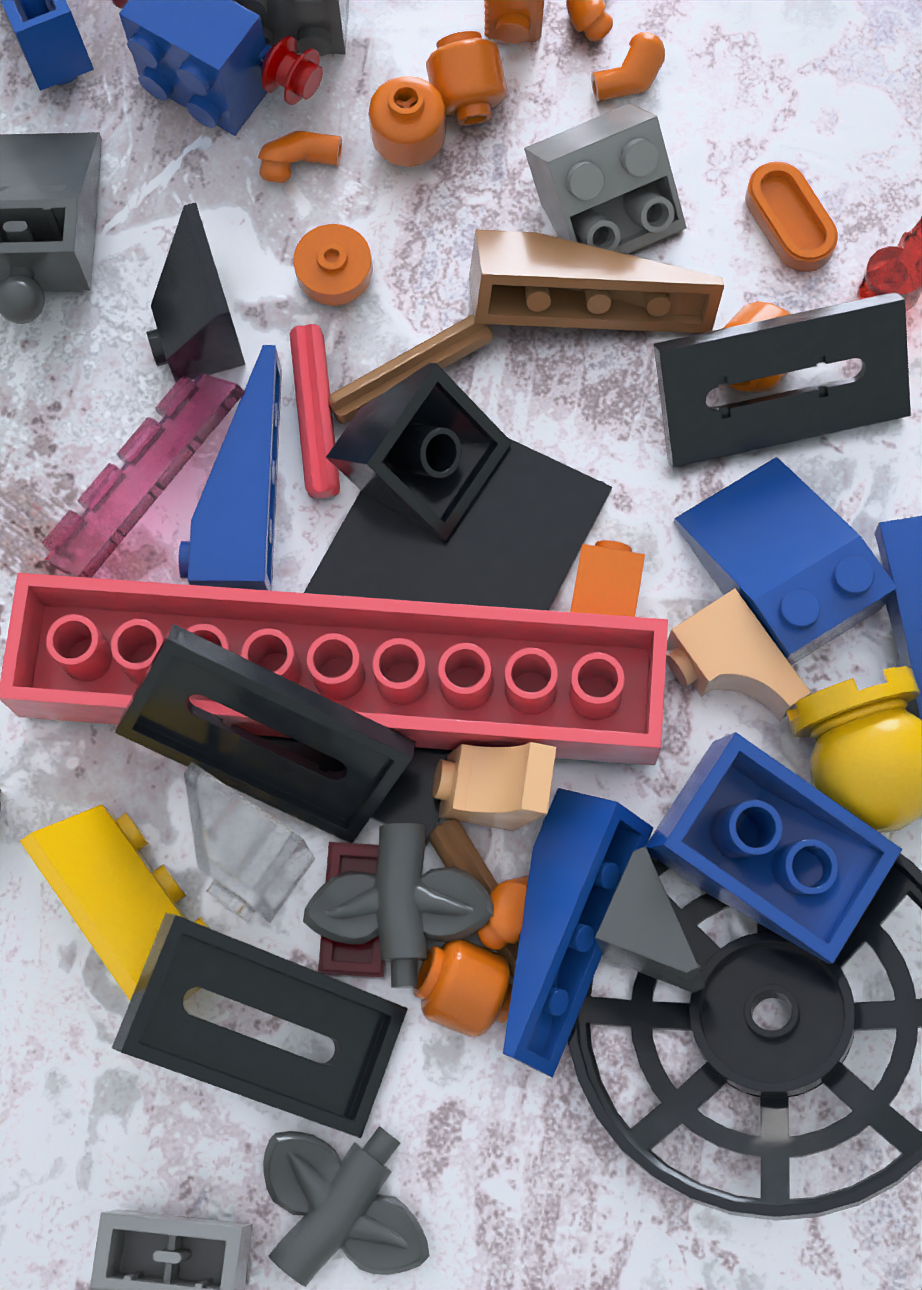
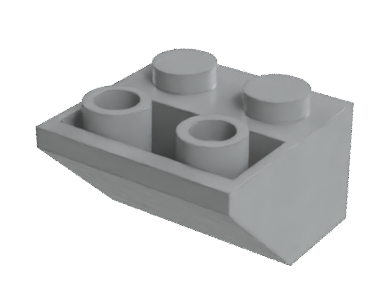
[524,103,687,254]
[90,1209,253,1290]

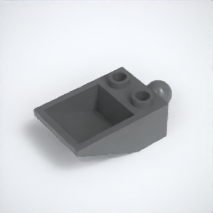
[0,132,102,324]

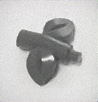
[303,823,493,988]
[263,1126,430,1287]

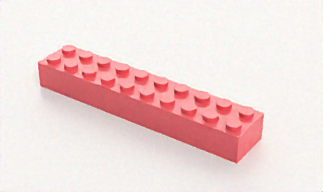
[0,573,668,765]

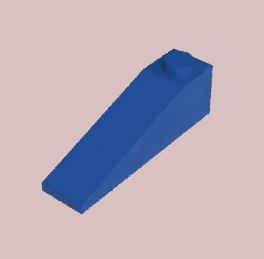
[0,0,94,91]
[179,345,282,591]
[503,788,654,1078]

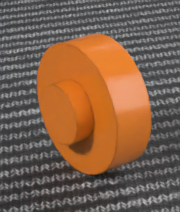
[293,224,373,306]

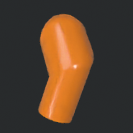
[566,0,613,42]
[591,32,665,102]
[258,131,342,183]
[477,875,529,950]

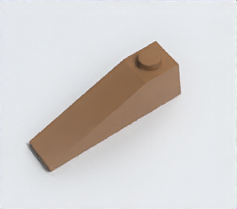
[469,229,725,333]

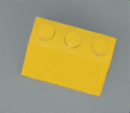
[19,804,211,1002]

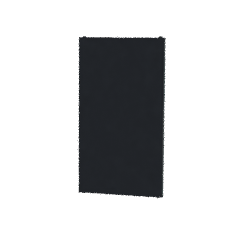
[257,438,612,846]

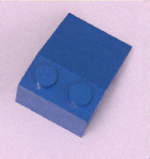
[673,457,898,665]
[646,732,902,964]

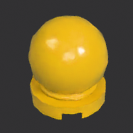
[785,666,922,833]

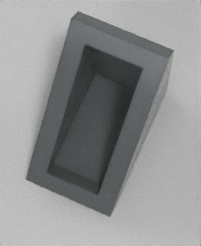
[595,846,705,993]

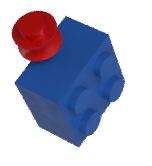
[112,0,323,136]

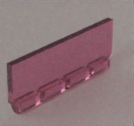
[42,373,245,578]

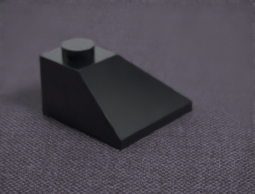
[146,202,246,385]
[326,363,512,540]

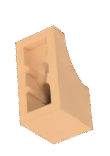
[666,588,811,721]
[432,742,556,831]

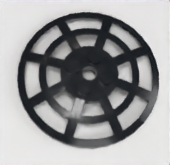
[568,853,922,1221]

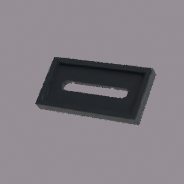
[653,292,911,467]
[115,624,416,843]
[112,913,408,1138]

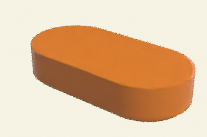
[745,161,838,272]

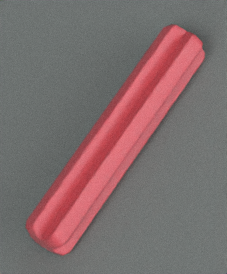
[289,324,340,499]

